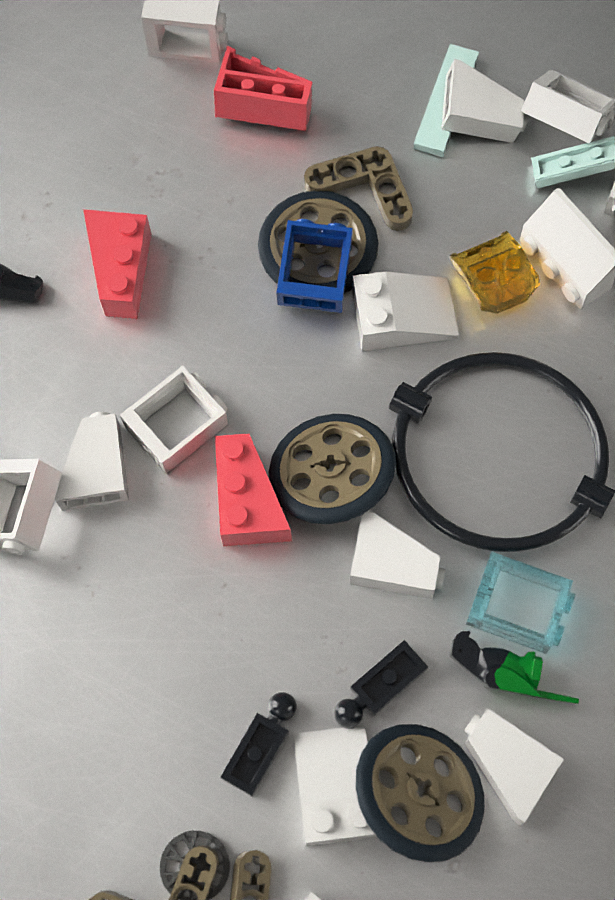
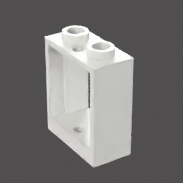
[141,0,228,63]
[521,69,615,143]
[120,366,228,474]
[0,459,62,555]

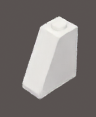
[441,59,528,143]
[55,412,129,511]
[350,510,445,599]
[464,708,564,825]

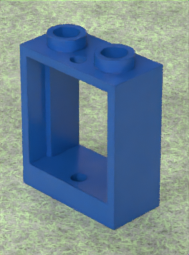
[276,219,353,313]

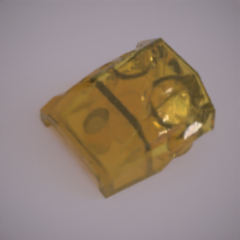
[450,231,540,314]

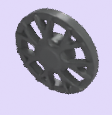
[160,830,230,900]

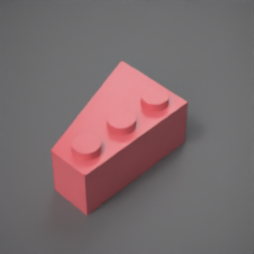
[214,46,312,131]
[83,209,152,319]
[215,433,292,547]

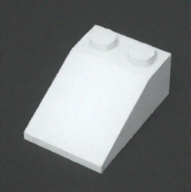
[352,271,459,352]
[293,725,377,846]

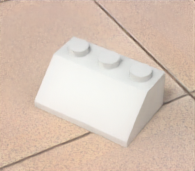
[520,188,615,309]

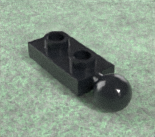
[334,640,428,728]
[220,692,297,797]

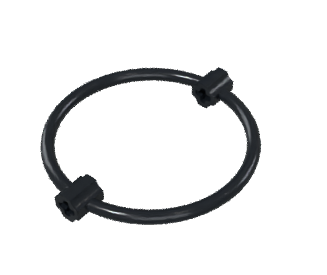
[389,352,615,552]

